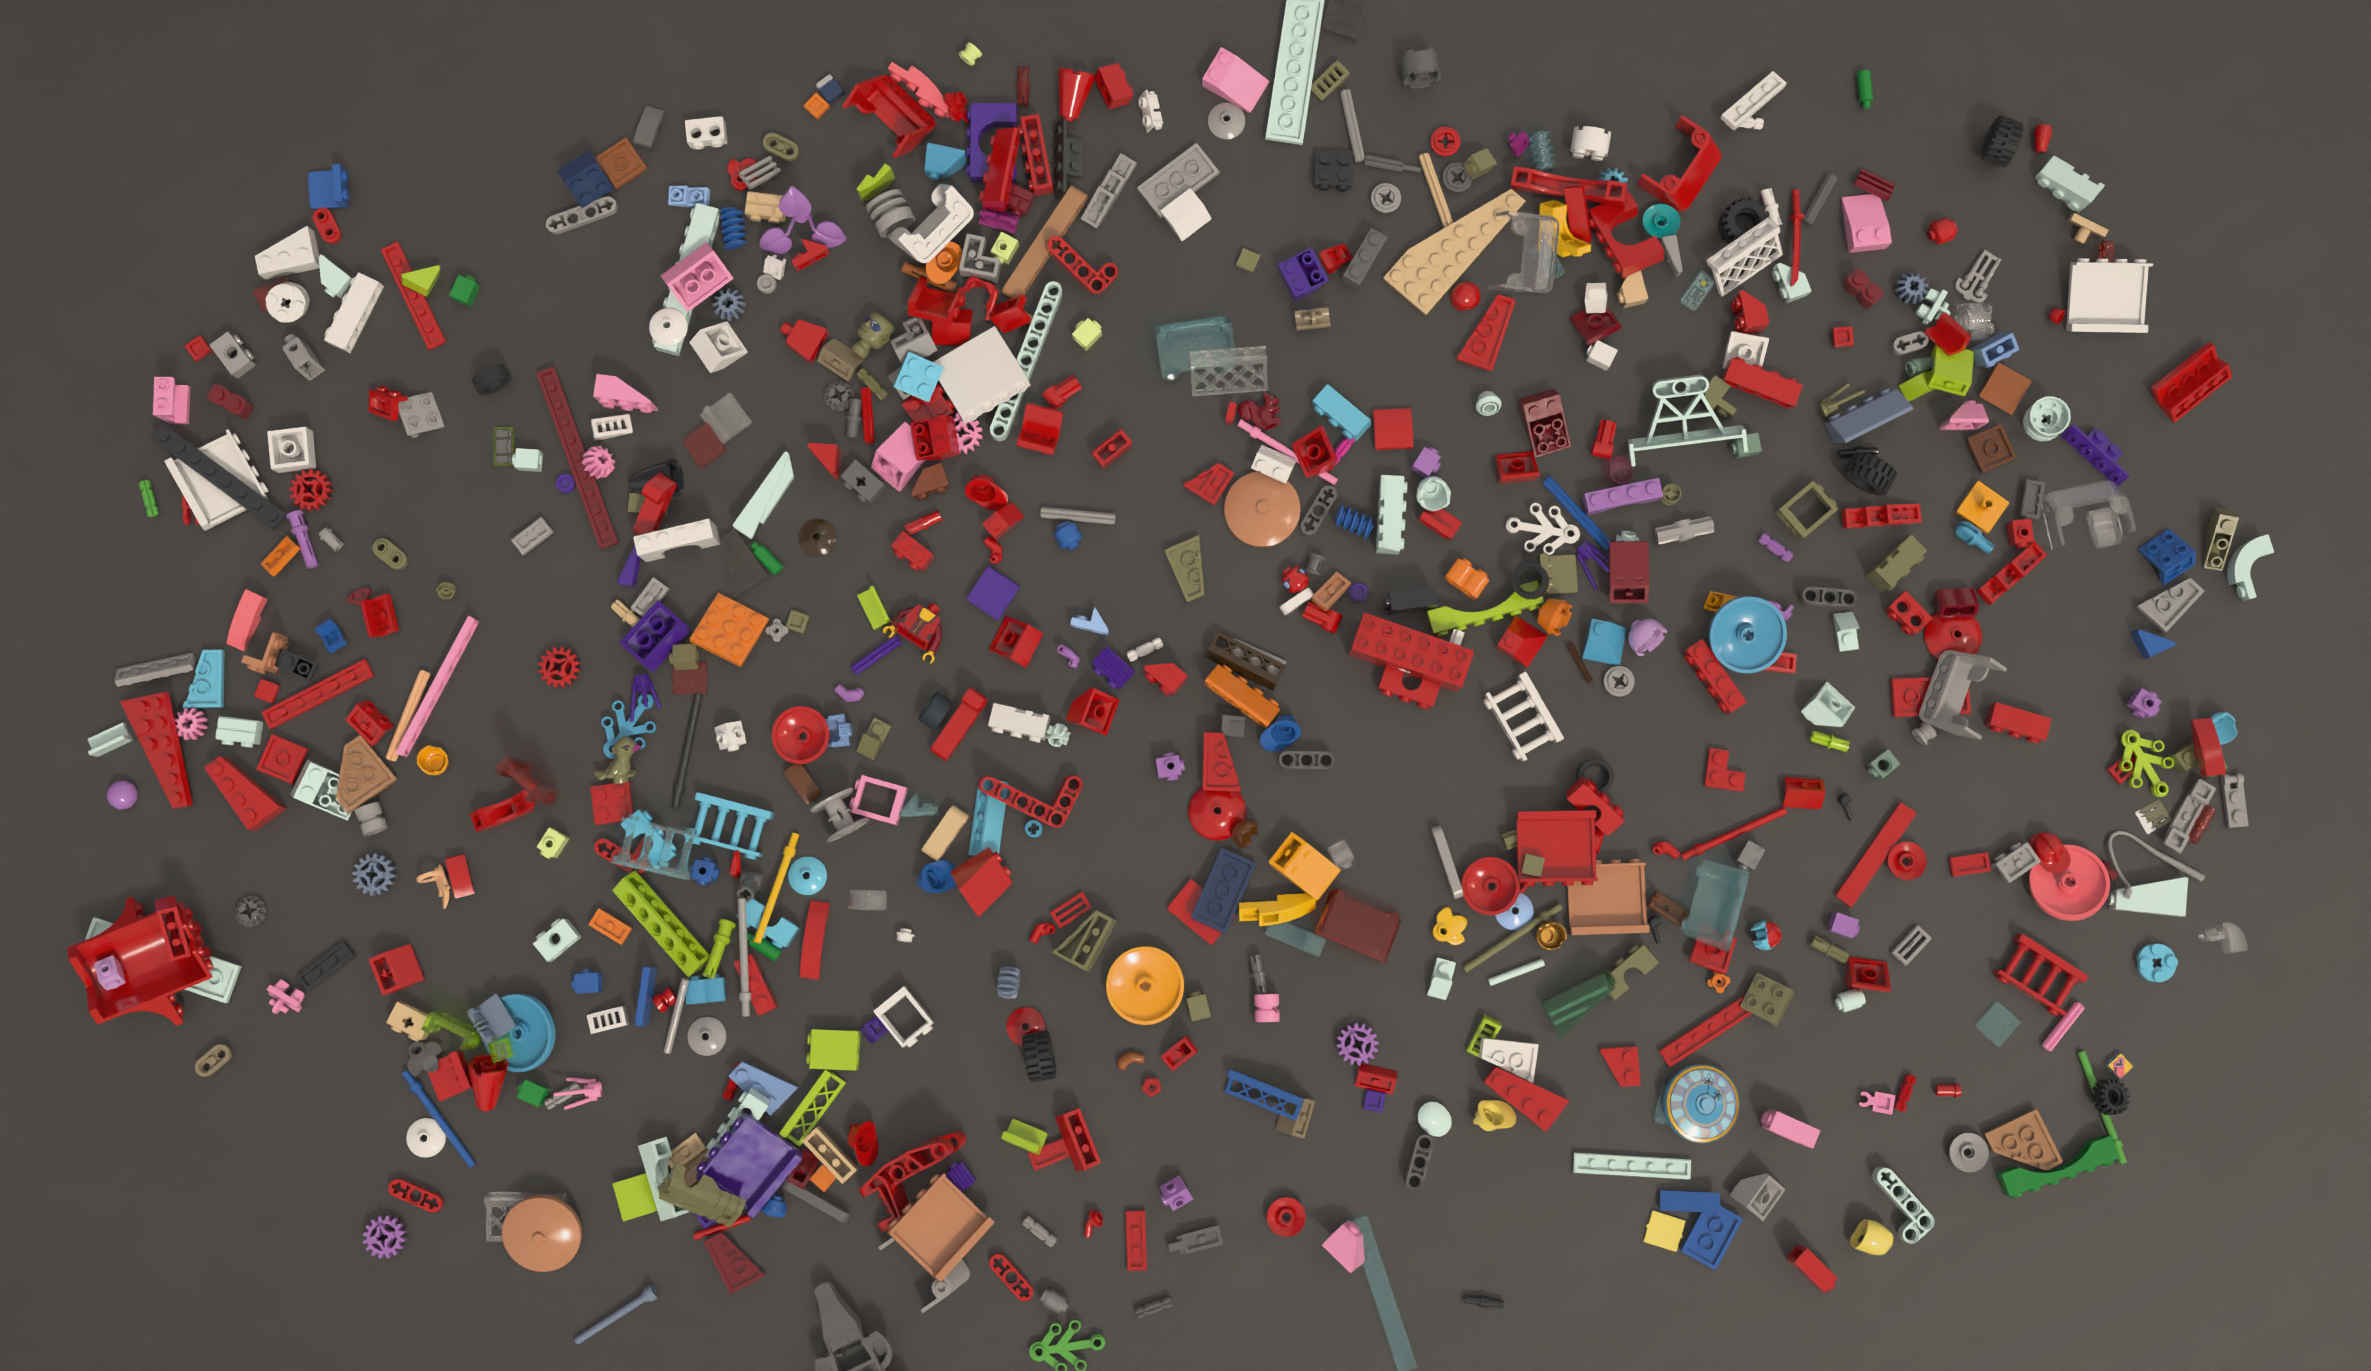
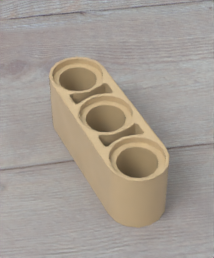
[921,805,969,861]

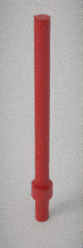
[1680,807,1787,861]

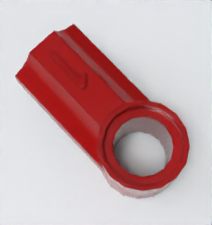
[1042,375,1082,410]
[1591,420,1617,460]
[1302,602,1343,634]

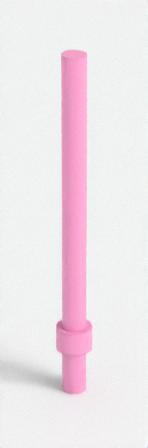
[1238,419,1338,485]

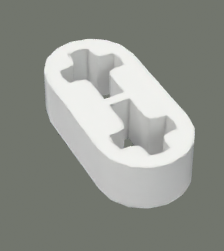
[1279,588,1314,615]

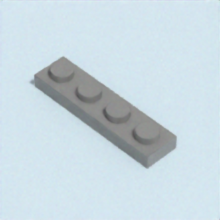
[114,653,196,687]

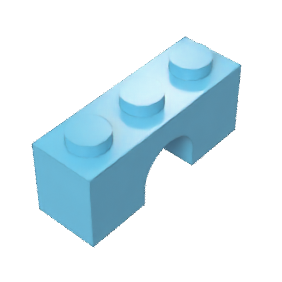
[621,809,677,869]
[737,899,800,948]

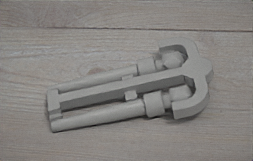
[1955,249,2001,303]

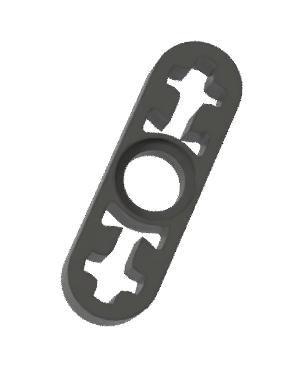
[1300,486,1337,536]

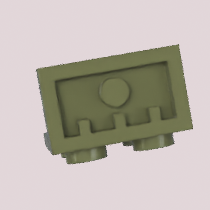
[1537,553,1578,595]
[1740,973,1794,1027]

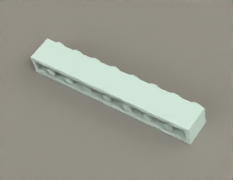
[652,203,721,356]

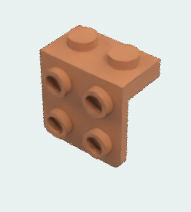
[241,632,289,674]

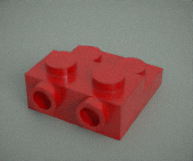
[902,383,955,422]

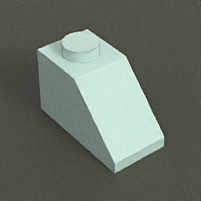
[319,255,352,299]

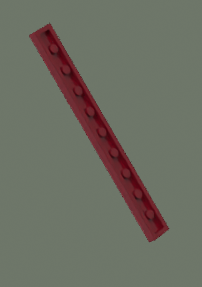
[536,366,619,550]

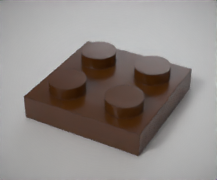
[1965,424,2017,474]

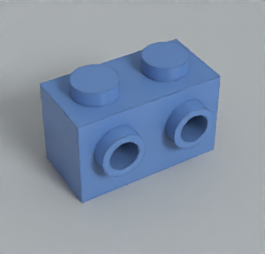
[1970,332,2020,368]

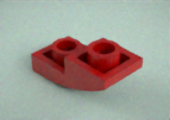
[445,853,475,898]

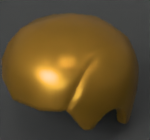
[1535,921,1567,951]

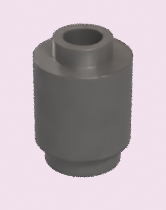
[1039,1288,1069,1315]

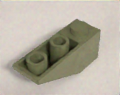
[2203,507,2239,571]

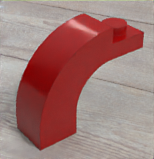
[470,789,535,832]

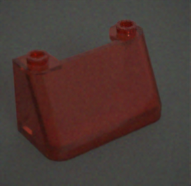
[1312,888,1402,963]

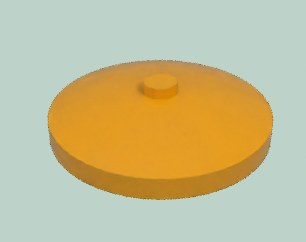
[1106,947,1184,1025]

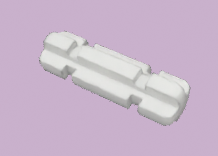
[1726,117,1764,129]
[1127,637,1163,662]

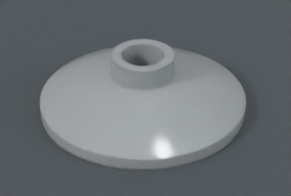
[1208,103,1245,140]
[687,1017,727,1056]
[1949,1133,1989,1172]

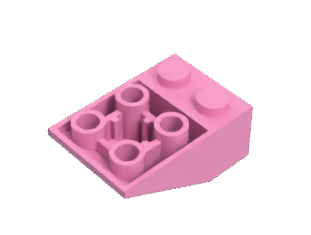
[593,374,658,413]

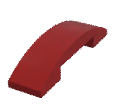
[800,900,830,980]

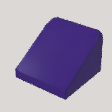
[860,1016,889,1044]

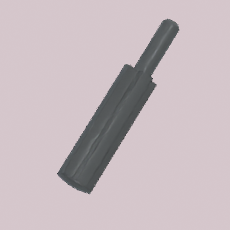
[1364,154,1421,173]

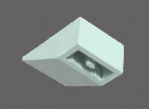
[290,759,352,821]

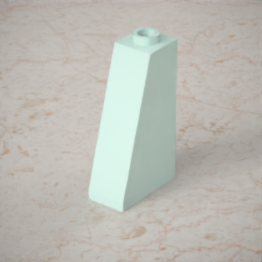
[2107,877,2188,917]

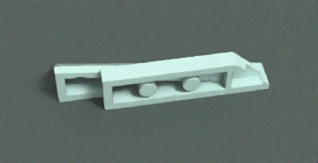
[732,451,794,539]

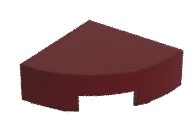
[346,588,372,606]
[2102,860,2118,880]

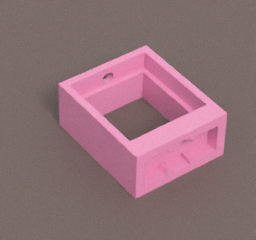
[849,775,908,826]
[1761,1109,1820,1149]

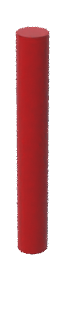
[693,1214,751,1240]

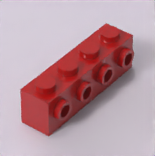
[1018,114,1054,196]
[1721,357,1803,409]
[1683,639,1747,715]

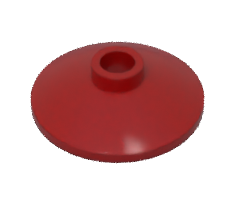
[1887,842,1927,880]
[1006,1007,1045,1046]
[1267,1197,1306,1237]

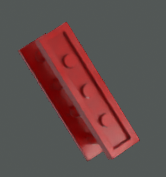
[1993,934,2089,1017]

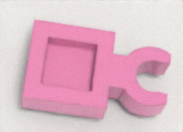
[1859,1092,1895,1115]

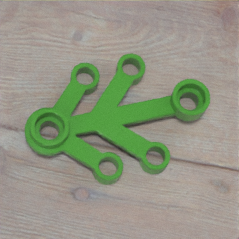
[1029,1319,1105,1371]

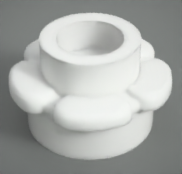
[896,928,915,942]

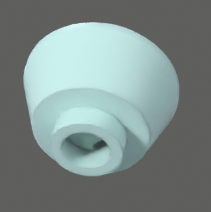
[1476,391,1502,416]

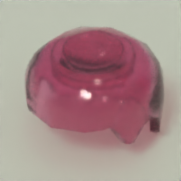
[1605,456,1634,485]

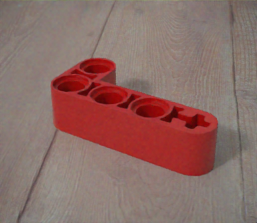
[1045,236,1119,295]
[632,473,677,535]
[930,687,988,761]

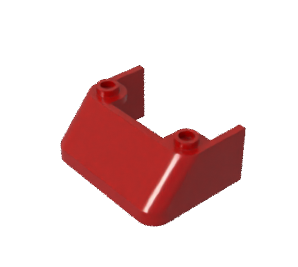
[842,75,936,158]
[1636,115,1722,212]

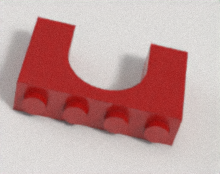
[1588,192,1664,279]

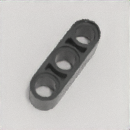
[1798,587,1858,609]
[1278,751,1335,770]
[1405,1133,1434,1191]

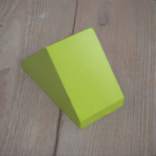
[401,265,440,297]
[1898,370,1935,402]

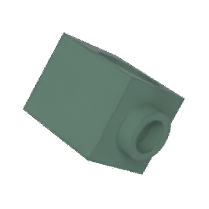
[1730,433,1762,458]
[1866,749,1900,779]

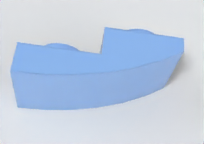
[668,186,710,208]

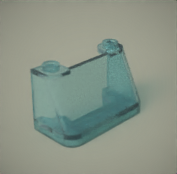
[1154,316,1237,380]
[1681,860,1750,952]

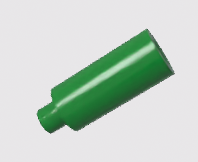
[1857,70,1873,109]
[750,542,784,576]
[747,932,782,962]

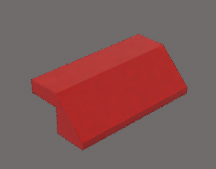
[2151,342,2232,423]

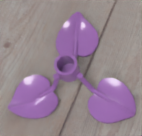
[759,186,847,254]

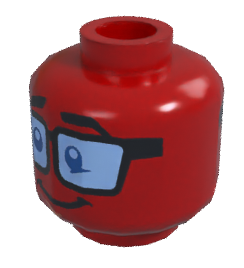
[1281,566,1309,594]

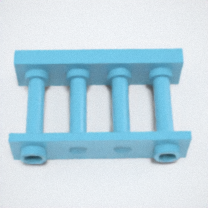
[684,792,774,860]

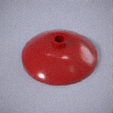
[1924,612,1982,660]
[772,706,830,764]
[1188,787,1246,840]
[1462,857,1520,915]

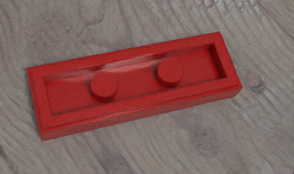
[1564,185,1592,243]
[1125,1210,1147,1271]

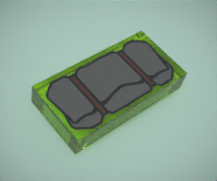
[494,427,514,466]

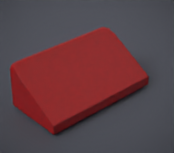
[1354,1063,1397,1095]

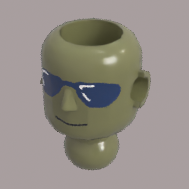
[852,312,895,358]

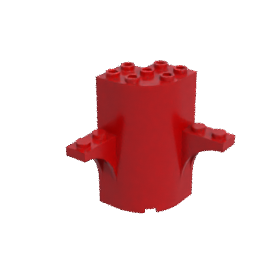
[67,897,214,1026]

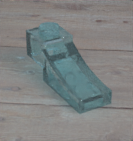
[1265,922,1327,957]

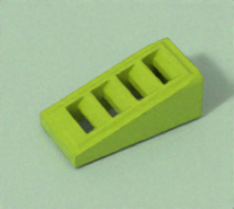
[1466,1014,1502,1060]

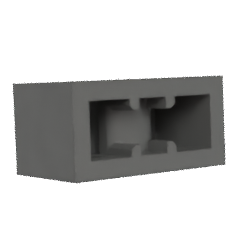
[840,459,886,504]

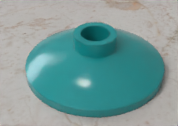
[1642,204,1681,239]

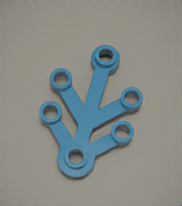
[601,693,657,759]

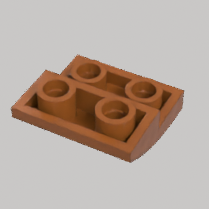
[1978,362,2032,415]

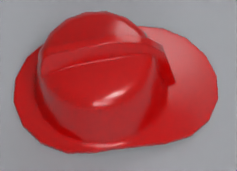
[965,475,1008,511]
[2029,832,2071,874]
[847,1121,879,1166]

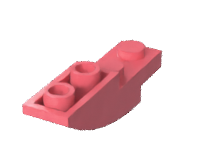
[888,62,950,119]

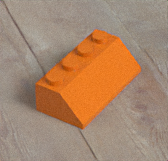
[1204,664,1280,729]

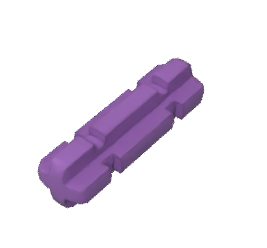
[1758,533,1794,562]

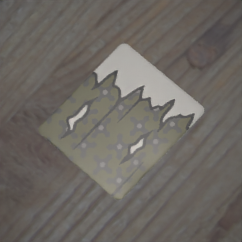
[2135,800,2172,834]

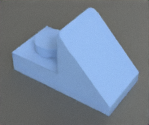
[1070,607,1109,636]

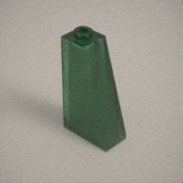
[1542,970,1616,1037]

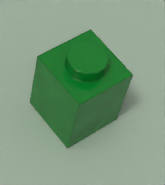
[449,275,480,307]
[517,1079,551,1107]

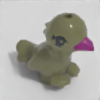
[593,737,642,784]

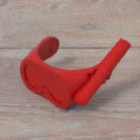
[963,276,999,321]

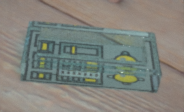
[1679,270,1716,312]

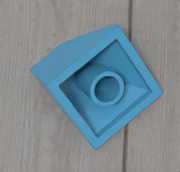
[924,143,968,180]
[1582,619,1627,666]

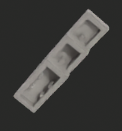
[1081,153,1137,228]

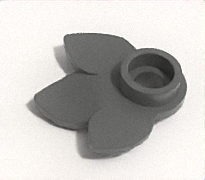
[407,1041,442,1077]

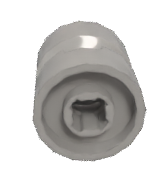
[355,802,388,836]

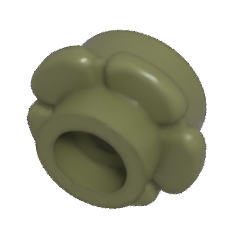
[436,582,456,599]

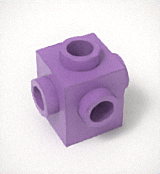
[2125,688,2162,719]
[1156,753,1185,781]
[1160,1175,1193,1211]

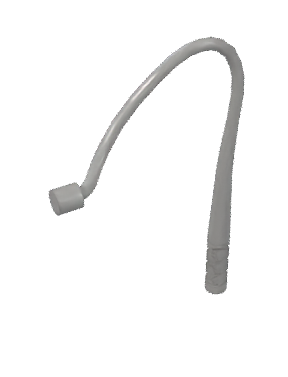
[2108,831,2205,899]

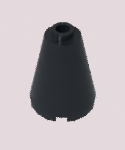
[628,459,684,497]

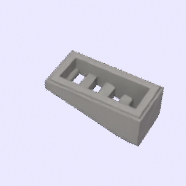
[1659,235,1683,277]

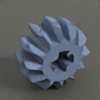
[1895,272,1929,304]
[713,288,746,321]
[997,966,1020,999]

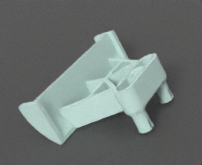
[1627,375,1748,466]

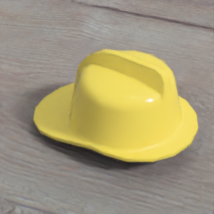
[1473,1100,1516,1131]

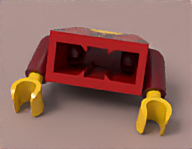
[883,603,942,664]

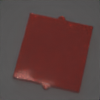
[683,423,726,468]
[671,662,709,695]

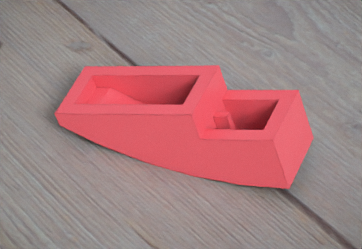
[226,589,268,652]

